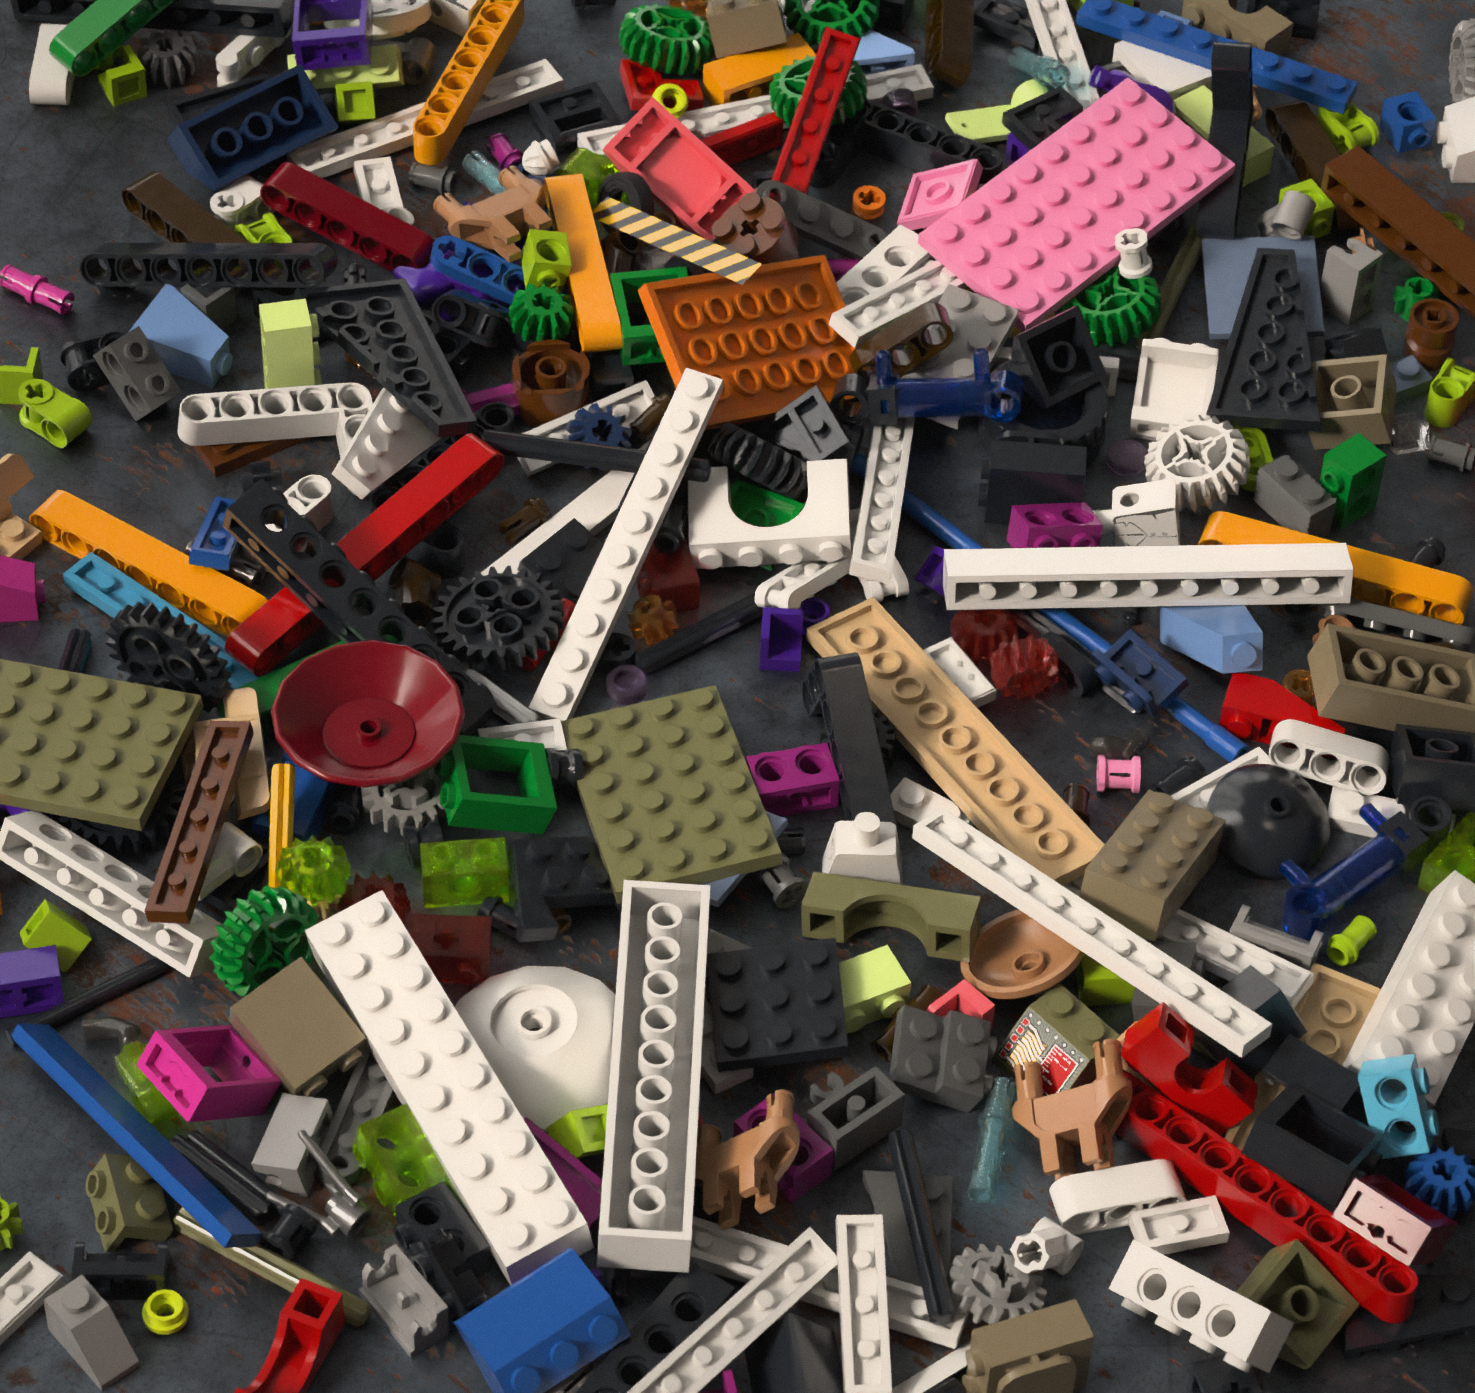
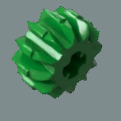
[508,282,575,343]

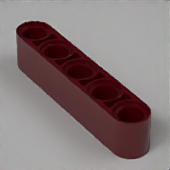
[260,162,435,273]

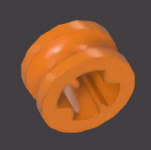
[852,185,886,220]

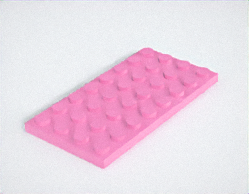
[918,77,1235,332]

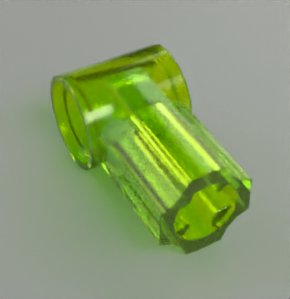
[115,1040,181,1127]

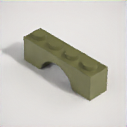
[801,872,981,963]

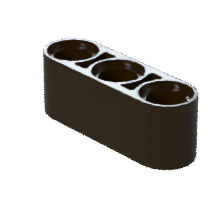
[850,302,953,385]

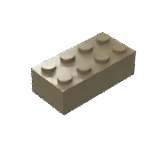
[1307,623,1475,733]
[1079,790,1226,942]

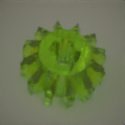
[276,833,351,908]

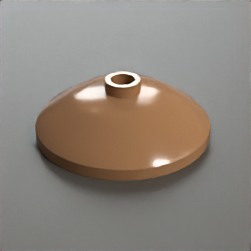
[960,909,1084,1000]

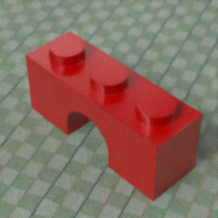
[1121,1002,1258,1136]

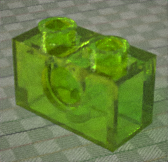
[420,837,509,908]

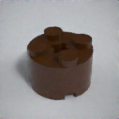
[712,192,801,265]
[512,339,590,428]

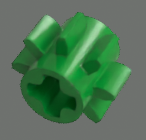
[1393,277,1439,322]

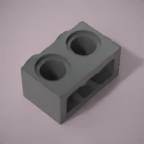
[93,326,182,421]

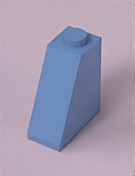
[129,284,233,388]
[1160,605,1263,674]

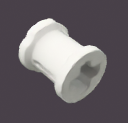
[1115,228,1153,279]

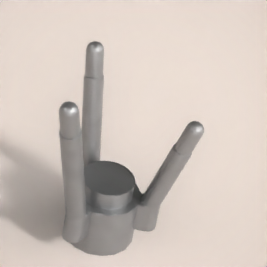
[266,1129,373,1237]

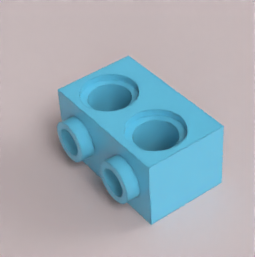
[1358,1054,1439,1159]

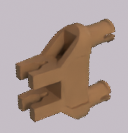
[433,166,553,263]
[1011,1039,1133,1181]
[695,1090,800,1230]

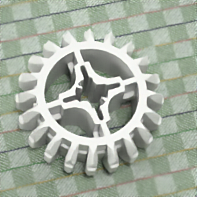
[1144,414,1251,513]

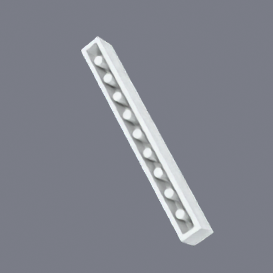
[943,543,1354,610]

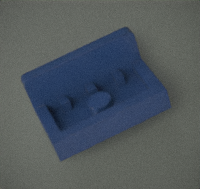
[1091,629,1189,719]

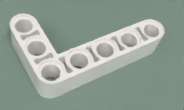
[177,382,380,498]

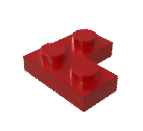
[619,59,704,112]

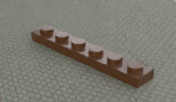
[144,720,254,924]

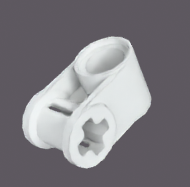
[210,175,275,231]

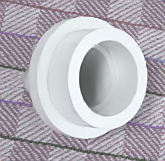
[522,139,560,176]

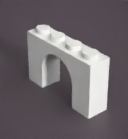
[688,459,852,569]

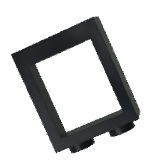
[1241,1083,1384,1207]

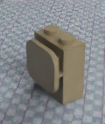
[229,957,366,1097]
[962,1299,1094,1393]

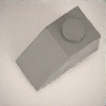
[43,1275,140,1391]

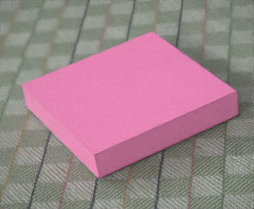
[897,159,983,231]

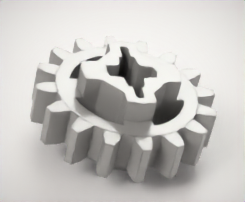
[361,767,447,836]
[947,1244,1047,1325]

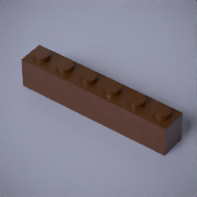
[1321,145,1475,320]

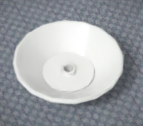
[454,966,616,1132]

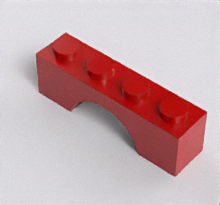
[234,1278,345,1393]

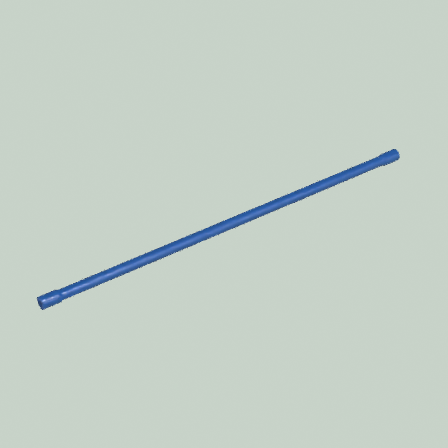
[853,453,1249,763]

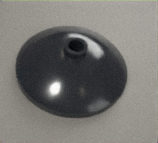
[1207,764,1330,880]

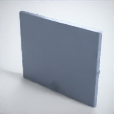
[1202,236,1324,339]

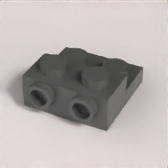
[889,1005,997,1113]

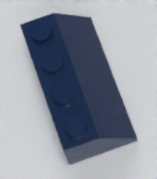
[167,64,338,191]

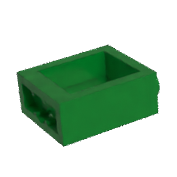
[610,266,688,366]
[434,735,557,834]

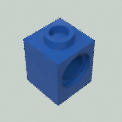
[1379,91,1436,154]

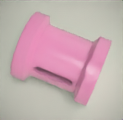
[1096,755,1141,793]

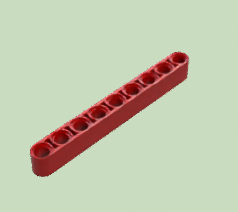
[224,433,504,677]
[1096,1070,1418,1324]

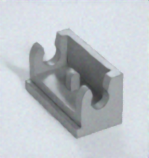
[1320,238,1383,326]
[1230,904,1324,971]
[251,1093,334,1197]
[359,1244,449,1357]

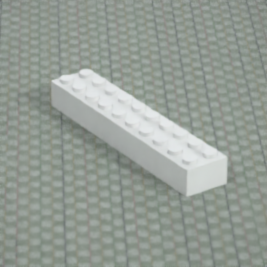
[597,880,710,1273]
[305,890,594,1286]

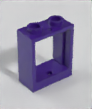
[292,0,373,70]

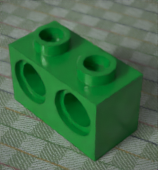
[1319,433,1387,530]

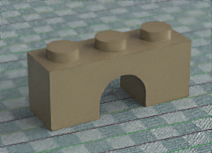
[1181,0,1293,56]

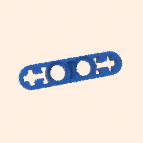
[430,235,569,305]

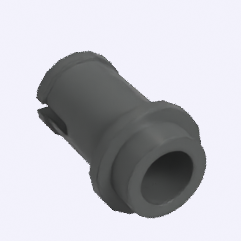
[408,161,458,195]
[1426,435,1475,472]

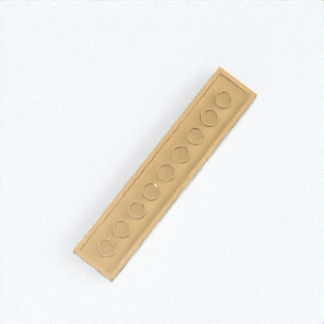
[806,597,1105,886]

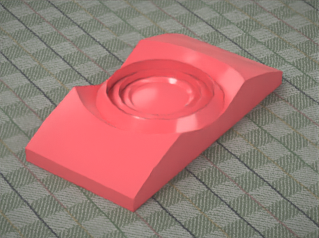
[602,97,755,239]

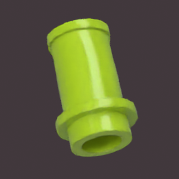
[1327,915,1377,966]

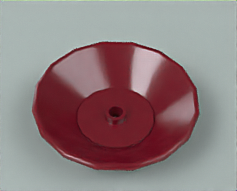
[271,640,465,788]

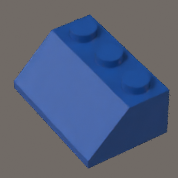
[454,1247,631,1393]

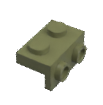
[86,1153,173,1252]

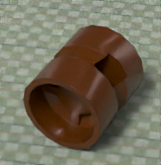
[1402,298,1460,371]

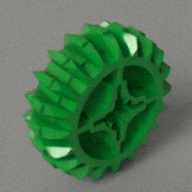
[783,0,880,48]
[619,3,715,75]
[769,55,868,129]
[1059,265,1162,348]
[209,885,319,998]

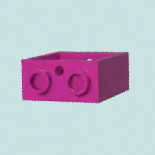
[136,1025,282,1123]

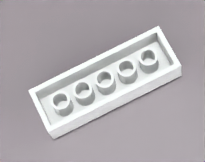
[1342,870,1475,1126]

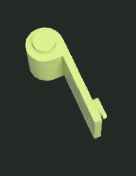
[945,79,1049,143]

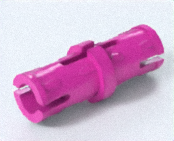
[0,264,75,315]

